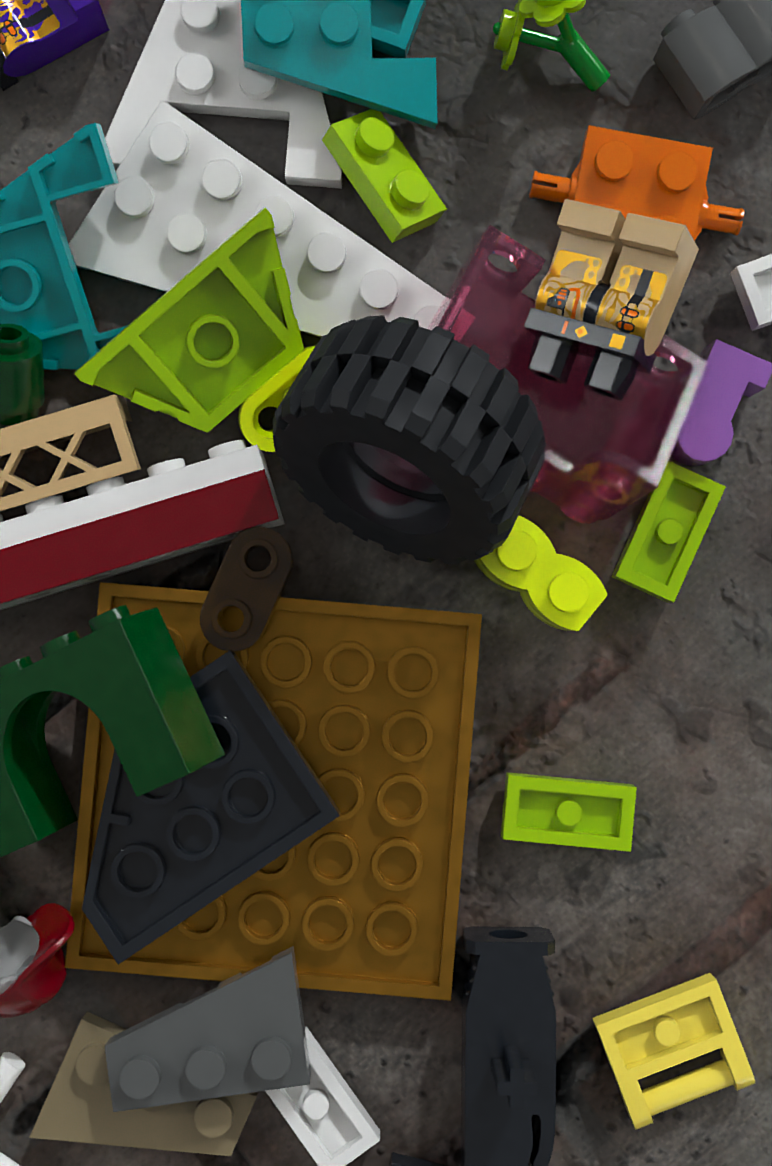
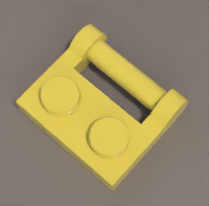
[592,973,755,1130]

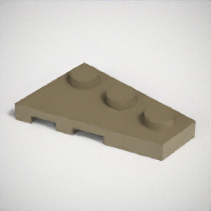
[29,1011,258,1156]

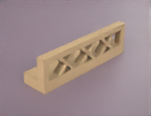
[0,395,141,512]

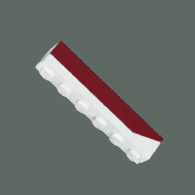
[0,440,285,610]

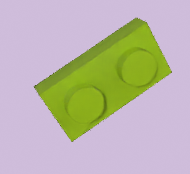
[322,109,447,243]
[611,460,726,603]
[501,772,637,852]

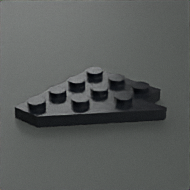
[82,650,341,965]

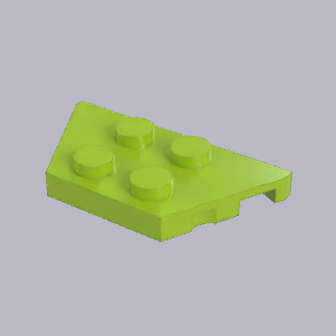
[74,207,304,433]

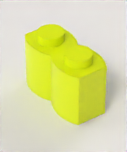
[474,515,608,631]

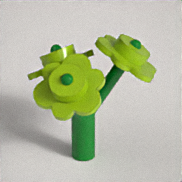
[493,0,610,92]

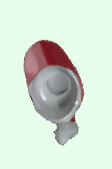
[0,903,75,1018]

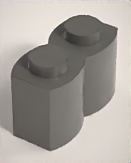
[653,0,772,120]

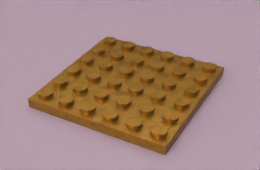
[65,582,482,1001]

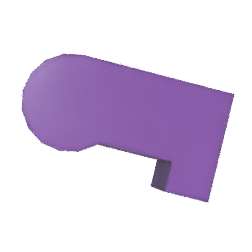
[666,339,772,467]

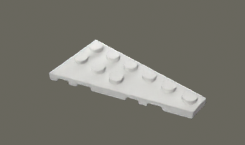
[69,100,475,343]

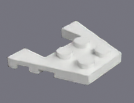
[105,0,342,189]

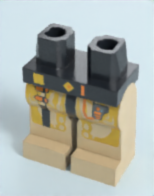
[524,199,699,401]

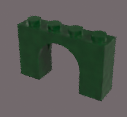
[0,605,225,857]

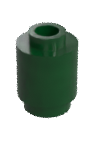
[0,324,45,426]

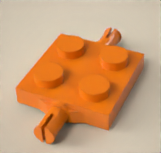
[529,125,744,241]

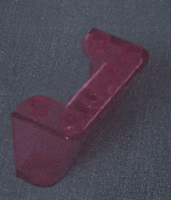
[427,225,708,524]

